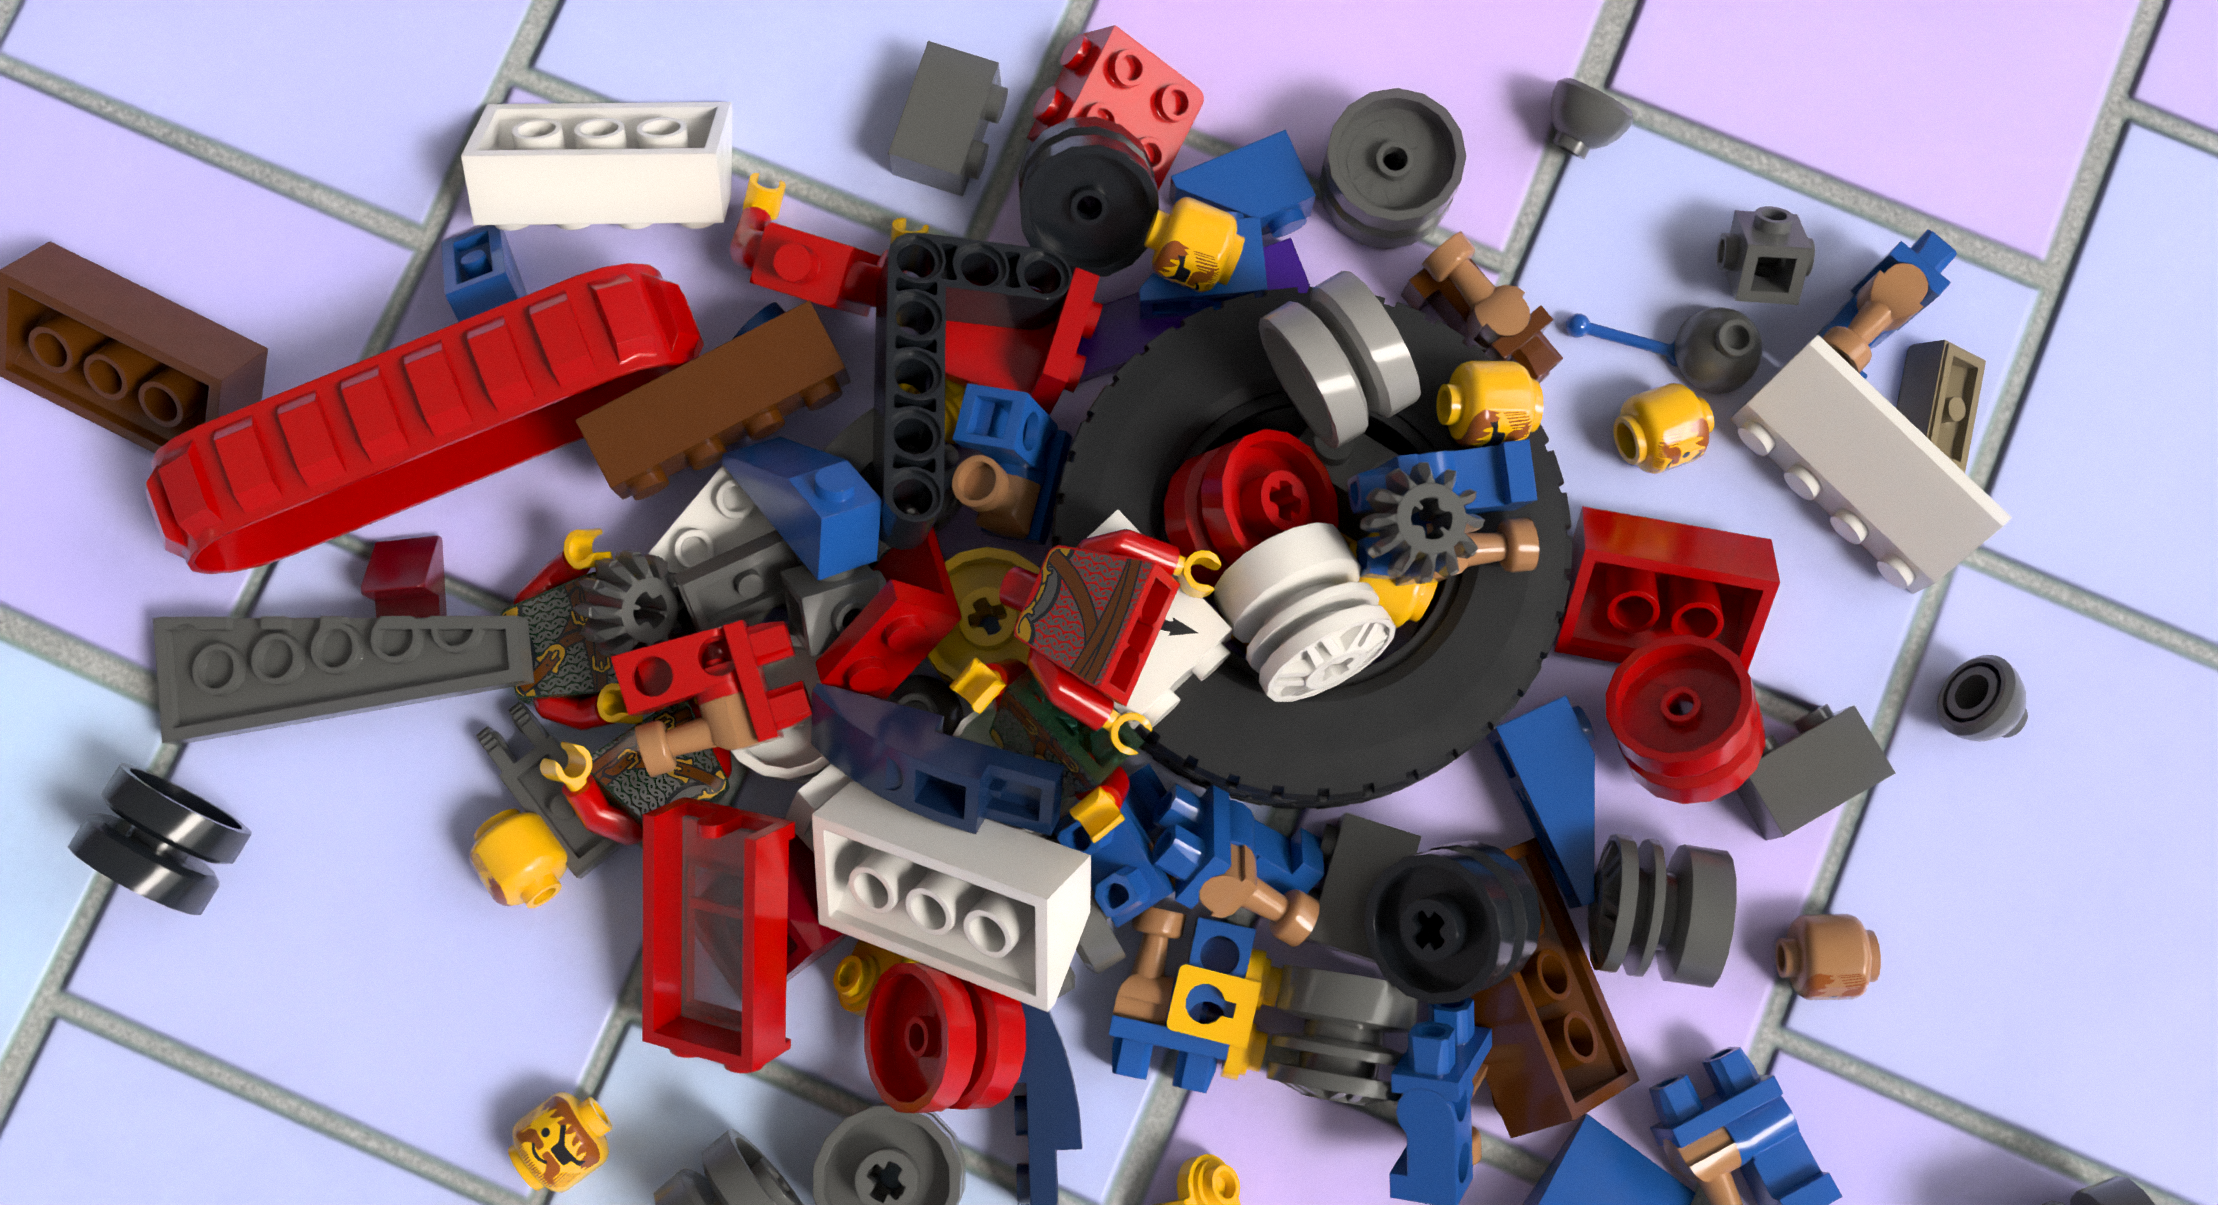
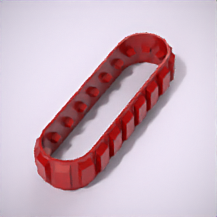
[146,263,704,574]

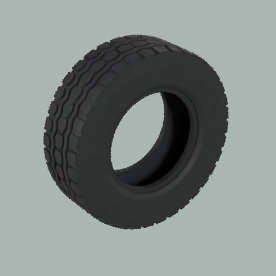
[1052,287,1572,810]

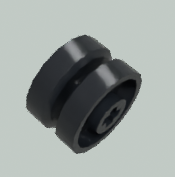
[1018,116,1159,277]
[68,763,252,915]
[1364,840,1542,1004]

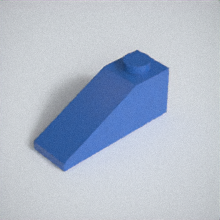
[722,436,882,581]
[1486,695,1595,909]

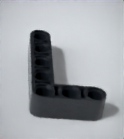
[872,232,1072,550]

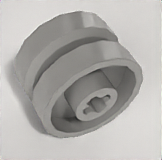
[1258,271,1421,449]

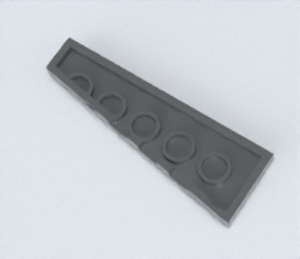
[153,616,534,745]

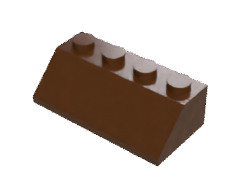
[0,241,268,453]
[575,300,851,500]
[1470,837,1640,1138]

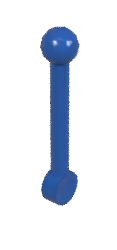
[1566,313,1678,367]

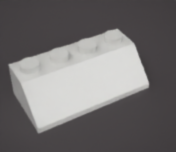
[461,102,733,231]
[1730,335,2012,594]
[812,780,1091,1012]

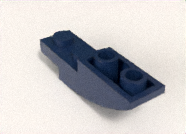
[811,683,1064,836]
[1014,1002,1083,1205]

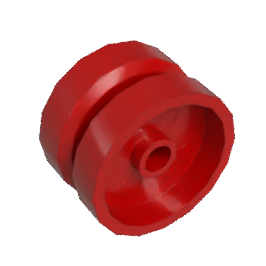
[1164,429,1339,588]
[1605,634,1766,804]
[864,963,1026,1114]

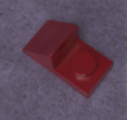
[361,536,447,618]

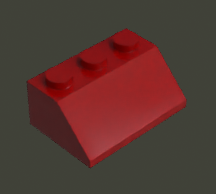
[1554,506,1780,672]

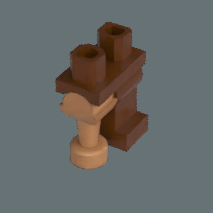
[1401,231,1563,384]

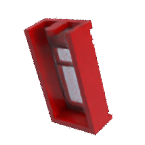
[642,797,795,1073]

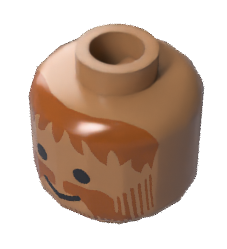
[1775,914,1881,1000]

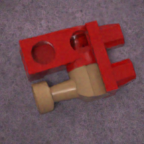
[611,620,812,778]

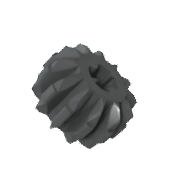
[1360,462,1485,584]
[573,550,686,658]

